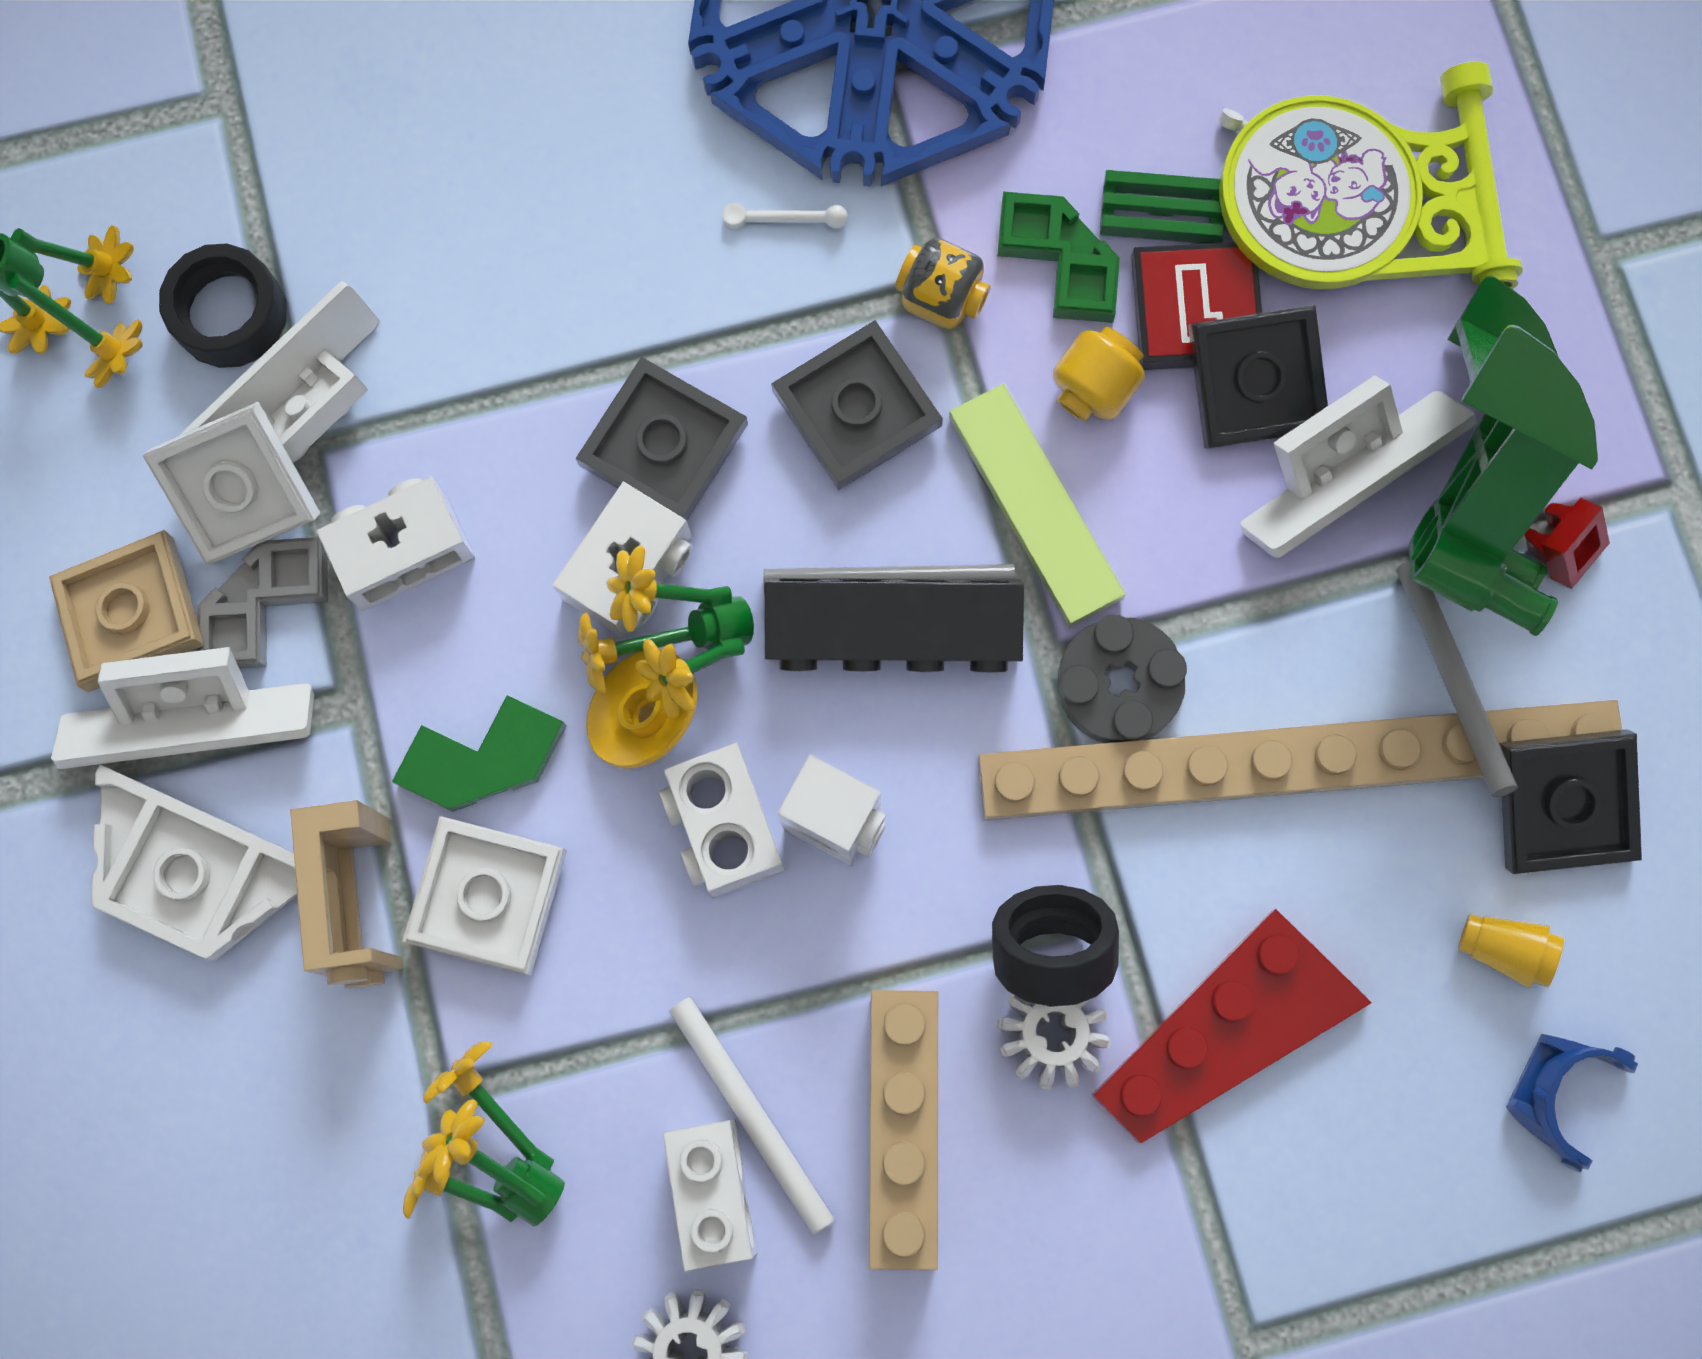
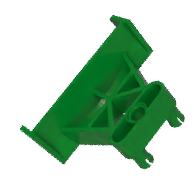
[1409,275,1598,636]

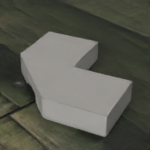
[197,537,328,669]

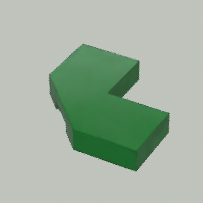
[997,191,1120,323]
[392,695,567,812]

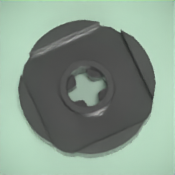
[1058,615,1187,743]

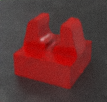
[1524,498,1610,589]

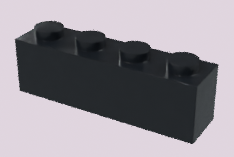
[765,578,1024,673]

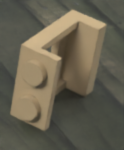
[290,800,404,989]

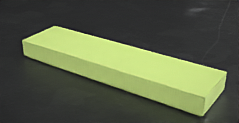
[949,383,1126,628]

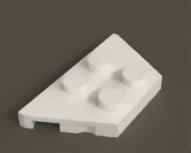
[91,765,297,961]

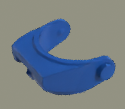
[1506,1034,1638,1172]

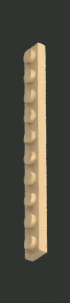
[978,700,1623,821]

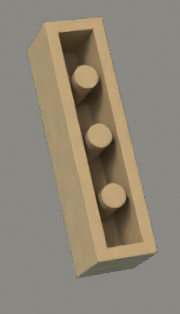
[869,990,938,1270]

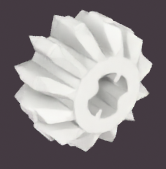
[997,994,1111,1090]
[632,1289,748,1359]

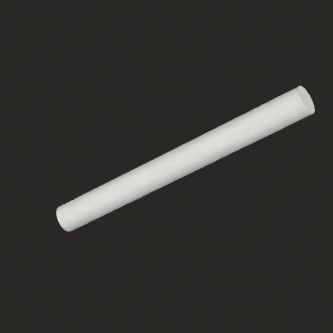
[669,997,835,1235]

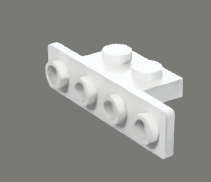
[179,281,379,463]
[1240,375,1477,558]
[51,647,314,769]

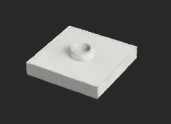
[142,402,320,565]
[402,816,567,976]

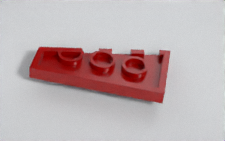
[1091,909,1372,1143]

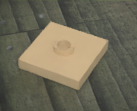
[49,530,204,693]

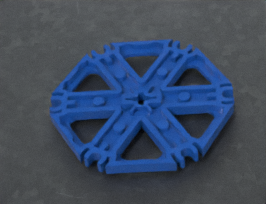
[688,0,1054,187]

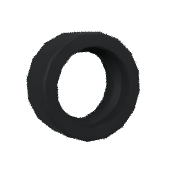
[159,243,286,368]
[992,885,1119,1007]

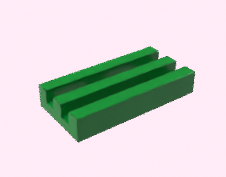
[1099,170,1224,244]

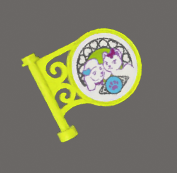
[1219,62,1523,289]

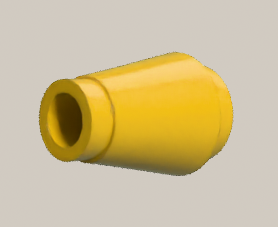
[1458,913,1564,988]

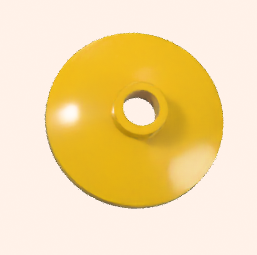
[586,649,698,769]

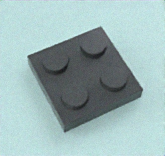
[771,320,943,491]
[575,357,748,520]

